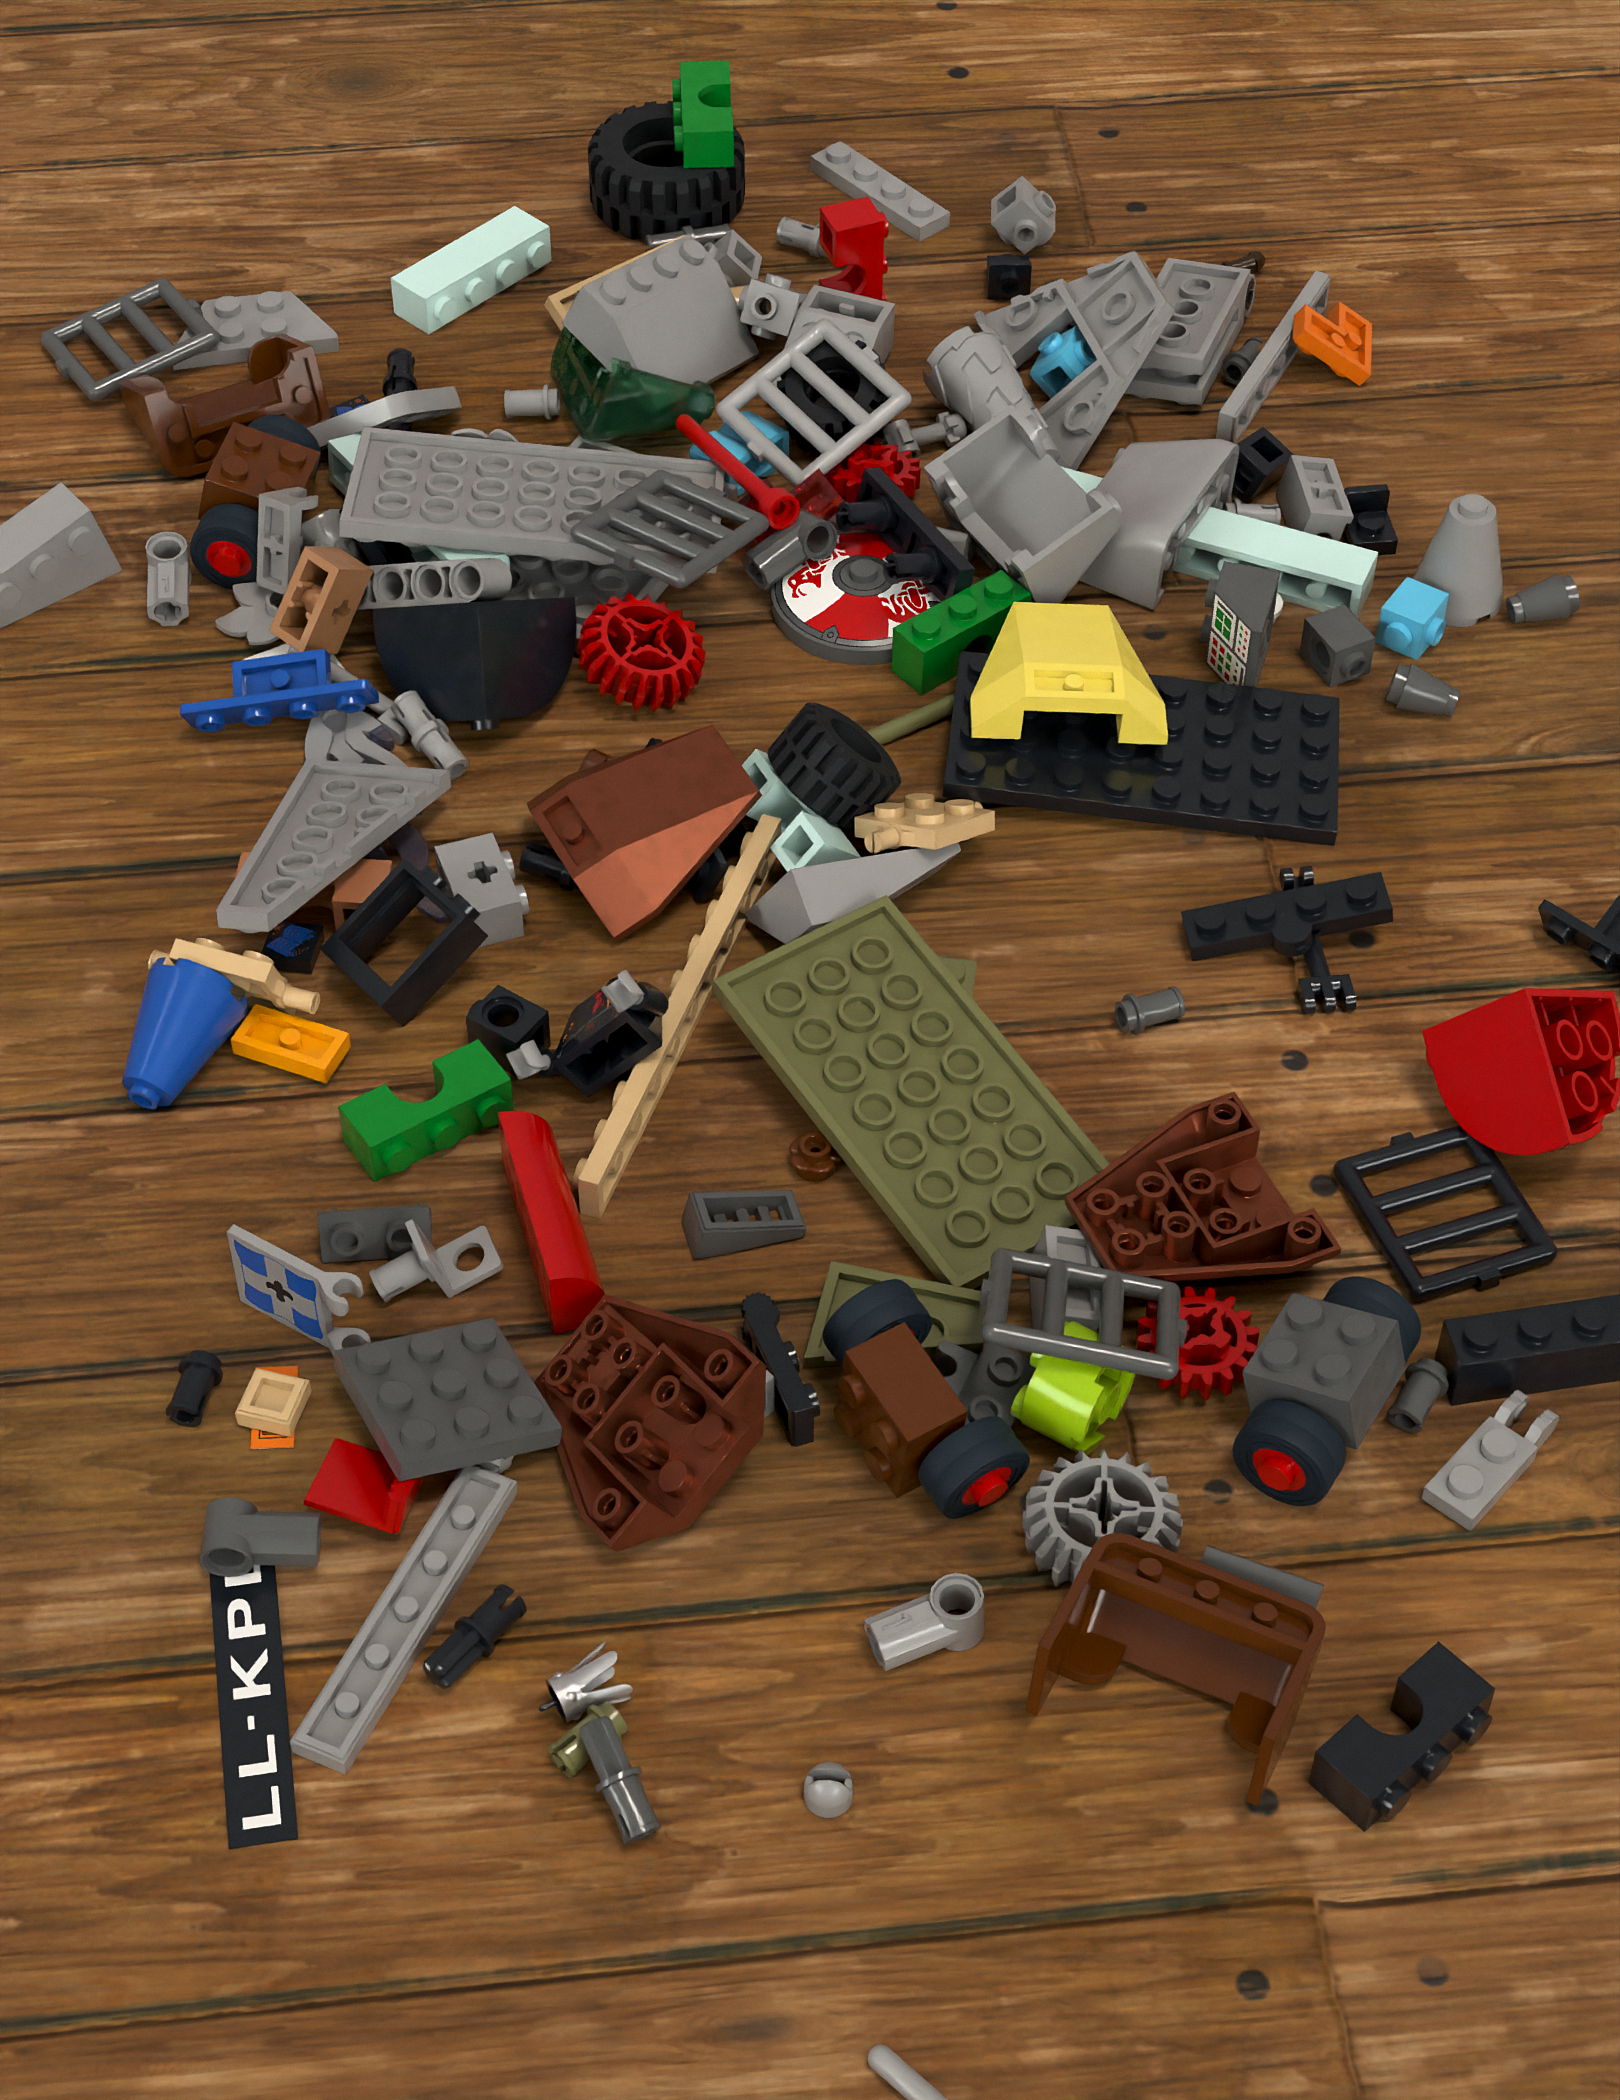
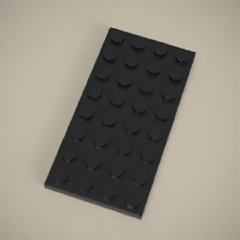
[942,651,1340,846]

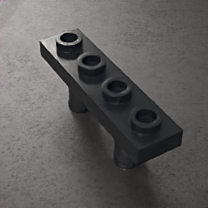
[836,467,975,602]

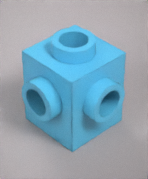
[1029,326,1097,399]

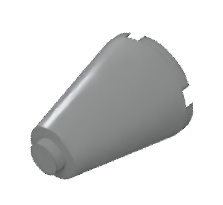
[1413,494,1504,627]

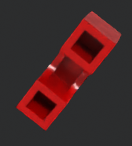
[819,197,889,302]

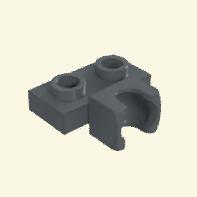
[932,1341,1036,1427]

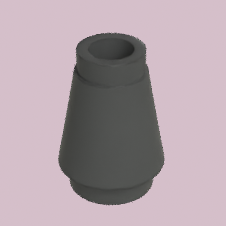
[1506,574,1580,624]
[1385,663,1461,717]

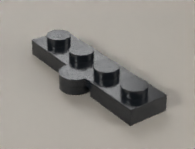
[1181,872,1393,961]

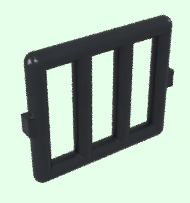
[1333,1125,1558,1302]

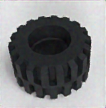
[777,340,891,458]
[767,702,901,830]

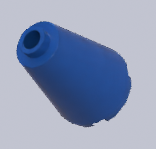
[122,957,249,1109]

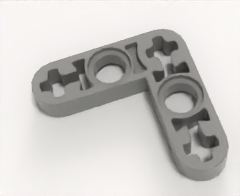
[307,386,462,451]

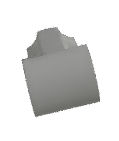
[145,531,192,626]
[864,1573,985,1671]

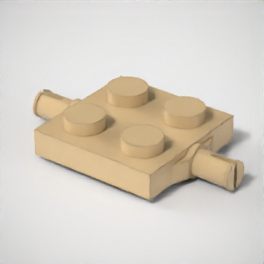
[854,793,995,854]
[148,938,320,1015]

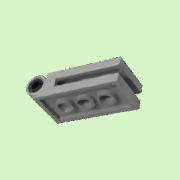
[1125,258,1256,405]

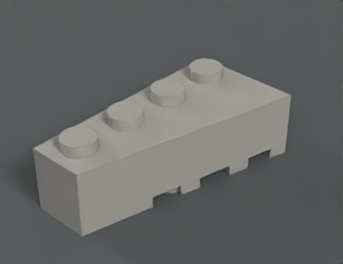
[0,482,123,628]

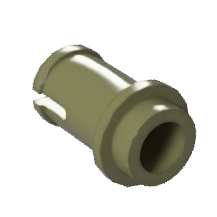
[546,1701,628,1779]

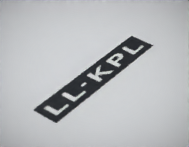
[209,1565,298,1849]

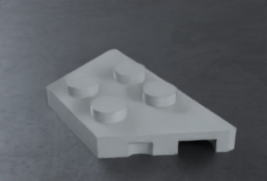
[173,291,339,370]

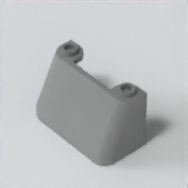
[924,404,1123,604]
[1079,439,1240,610]

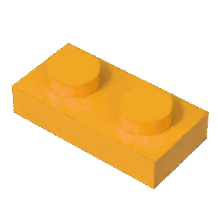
[231,1004,351,1084]

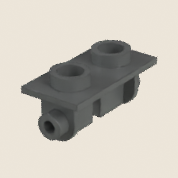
[317,1203,432,1263]

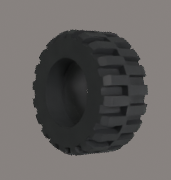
[588,101,745,243]

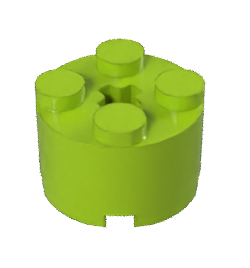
[1011,1321,1135,1456]

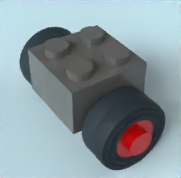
[1232,1276,1421,1506]

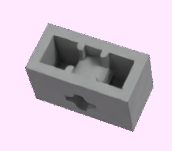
[434,833,530,948]

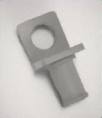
[369,1219,504,1303]

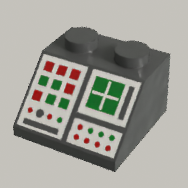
[1200,561,1280,688]

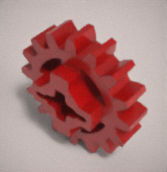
[823,441,921,503]
[1136,1286,1260,1400]

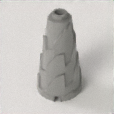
[923,324,1060,464]

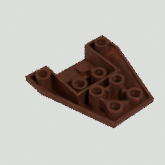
[527,725,762,943]
[1065,1091,1341,1281]
[534,1294,766,1552]

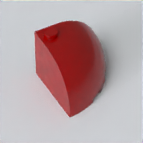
[1422,988,1620,1155]

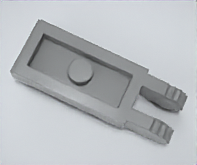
[1421,1389,1559,1531]

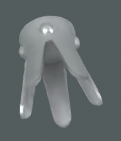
[539,1640,633,1724]

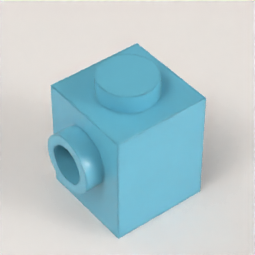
[1375,577,1449,660]

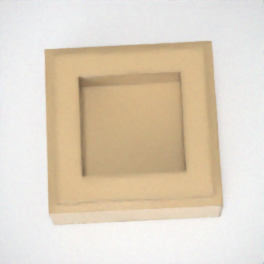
[235,1368,312,1437]

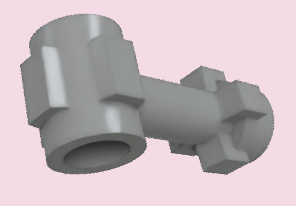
[882,411,967,458]

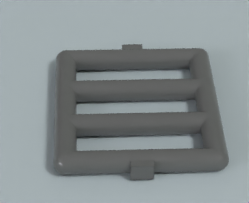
[40,278,220,401]
[570,470,770,589]
[979,1248,1187,1380]

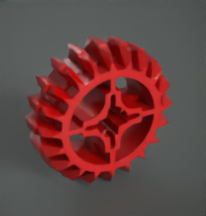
[577,592,706,713]

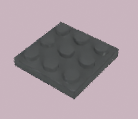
[333,1318,563,1482]

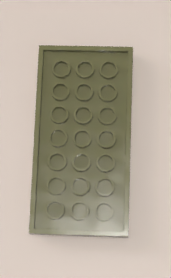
[712,895,1110,1289]

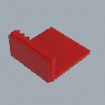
[303,1437,426,1534]

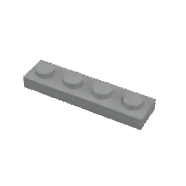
[810,141,950,242]

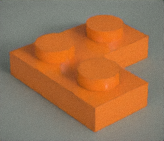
[1293,301,1372,386]

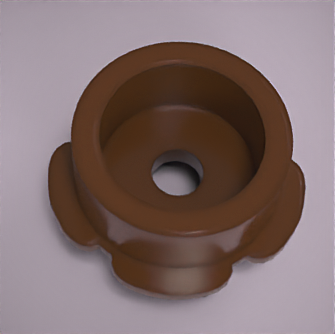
[789,1132,841,1181]

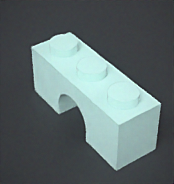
[742,749,861,872]

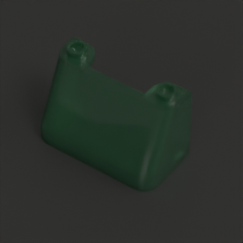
[550,291,715,443]

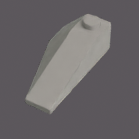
[746,843,961,944]

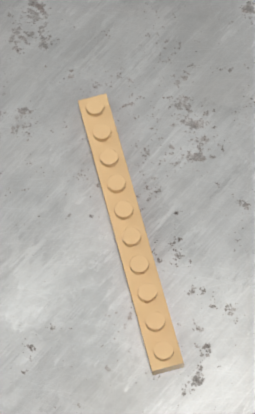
[573,814,781,1219]

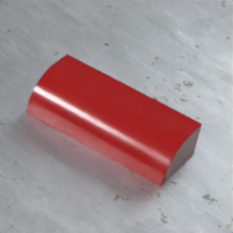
[498,1111,605,1335]

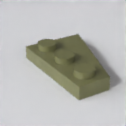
[804,1261,985,1368]

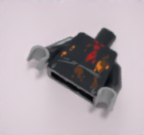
[506,970,669,1097]

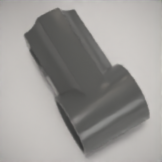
[741,508,838,590]
[199,1497,322,1577]

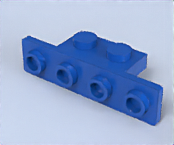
[180,649,379,732]

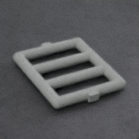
[716,319,912,491]

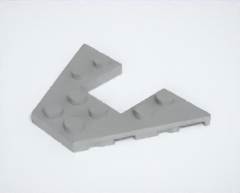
[973,250,1175,471]

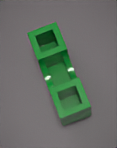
[672,61,734,168]
[892,570,1032,695]
[338,1039,514,1182]

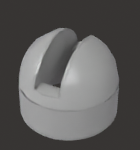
[804,1761,854,1818]

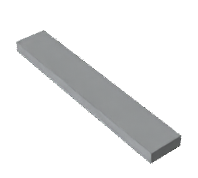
[1216,271,1331,444]
[290,1465,518,1775]

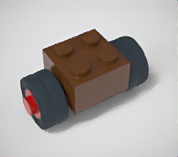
[190,415,321,590]
[822,1279,1030,1519]

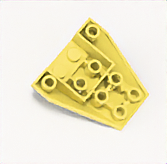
[970,602,1168,745]

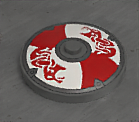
[771,529,940,665]

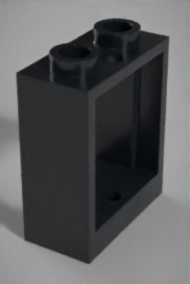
[319,858,488,1027]

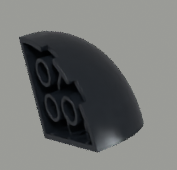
[372,597,577,730]

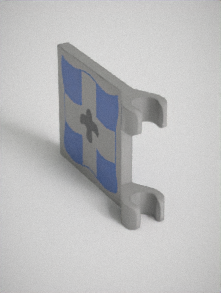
[227,1224,371,1357]

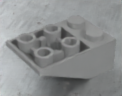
[772,285,895,408]

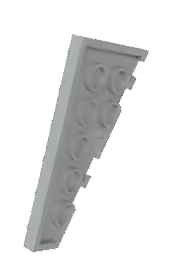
[216,759,451,933]

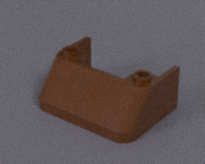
[1025,1533,1326,1806]

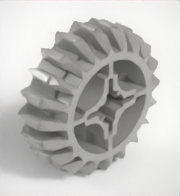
[1022,1447,1183,1587]

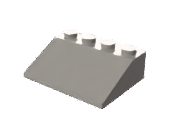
[562,234,759,415]

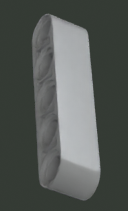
[357,558,512,610]

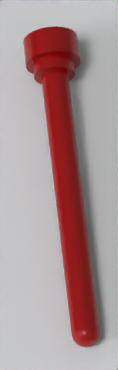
[675,414,800,530]

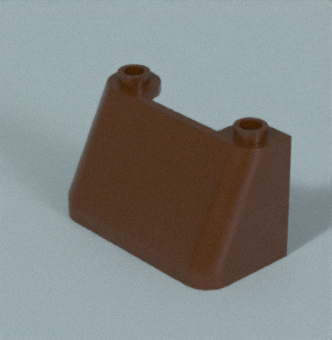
[118,333,331,477]

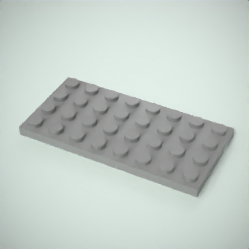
[339,427,725,573]

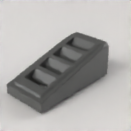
[681,1190,806,1258]

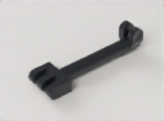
[1279,866,1356,1015]

